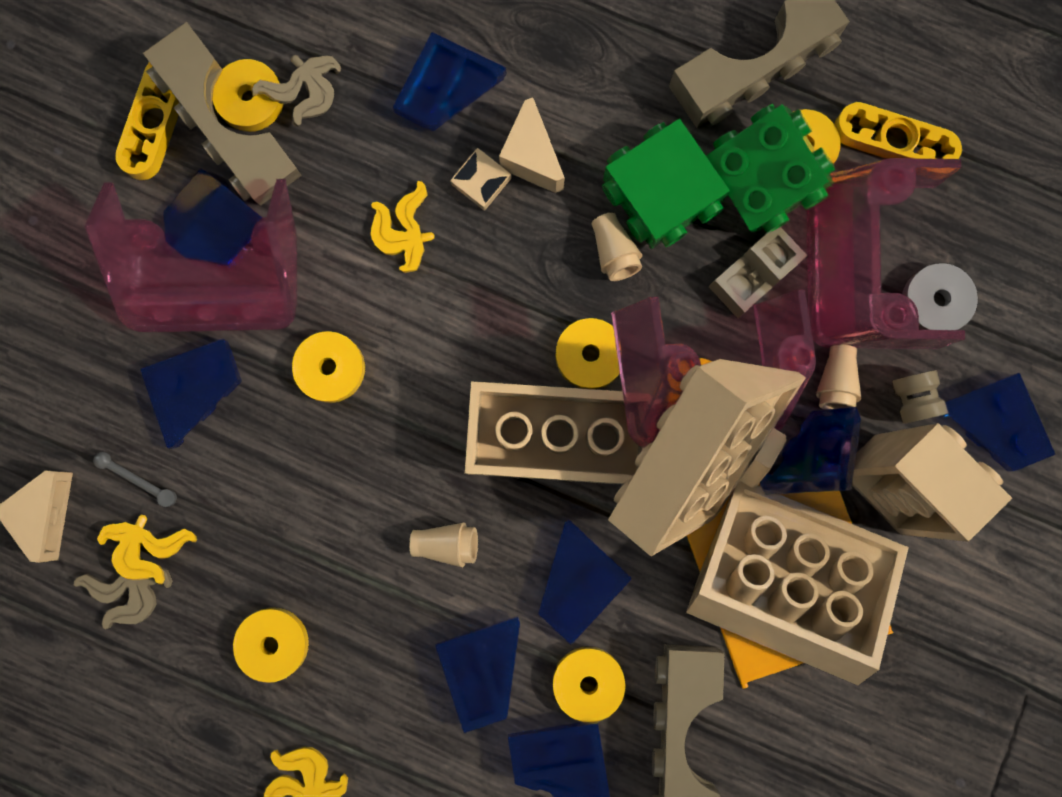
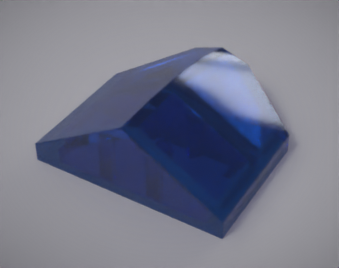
[163,168,266,266]

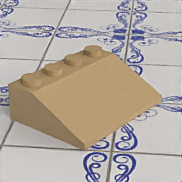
[608,359,806,556]
[686,481,909,685]

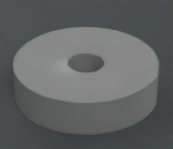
[902,263,978,335]

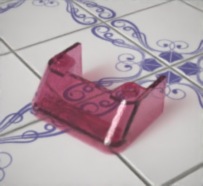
[807,158,965,349]
[85,179,297,332]
[611,289,816,448]

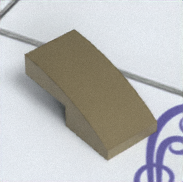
[709,227,808,318]

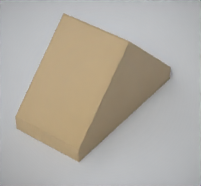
[499,97,565,193]
[0,471,73,563]

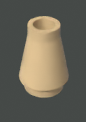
[592,213,642,281]
[816,344,861,413]
[410,522,478,568]

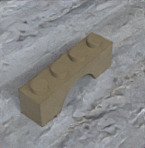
[669,0,850,128]
[143,22,302,206]
[651,644,724,797]

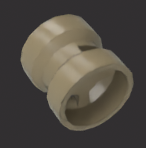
[892,370,948,424]

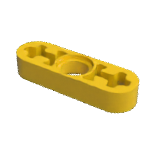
[116,62,180,180]
[834,102,962,173]

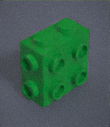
[706,104,836,234]
[602,118,730,250]

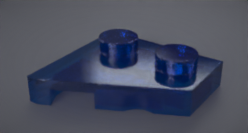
[393,32,507,131]
[140,339,242,449]
[943,373,1056,471]
[760,407,861,495]
[538,519,632,645]
[435,615,520,733]
[508,721,610,797]

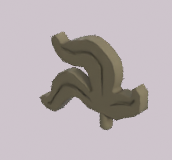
[251,55,341,127]
[74,568,173,629]

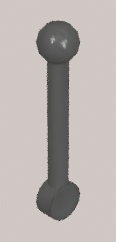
[93,452,177,507]

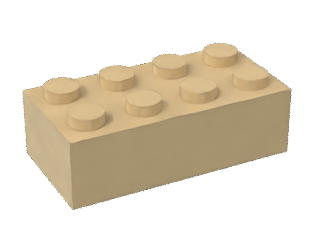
[465,382,655,485]
[839,423,1012,542]

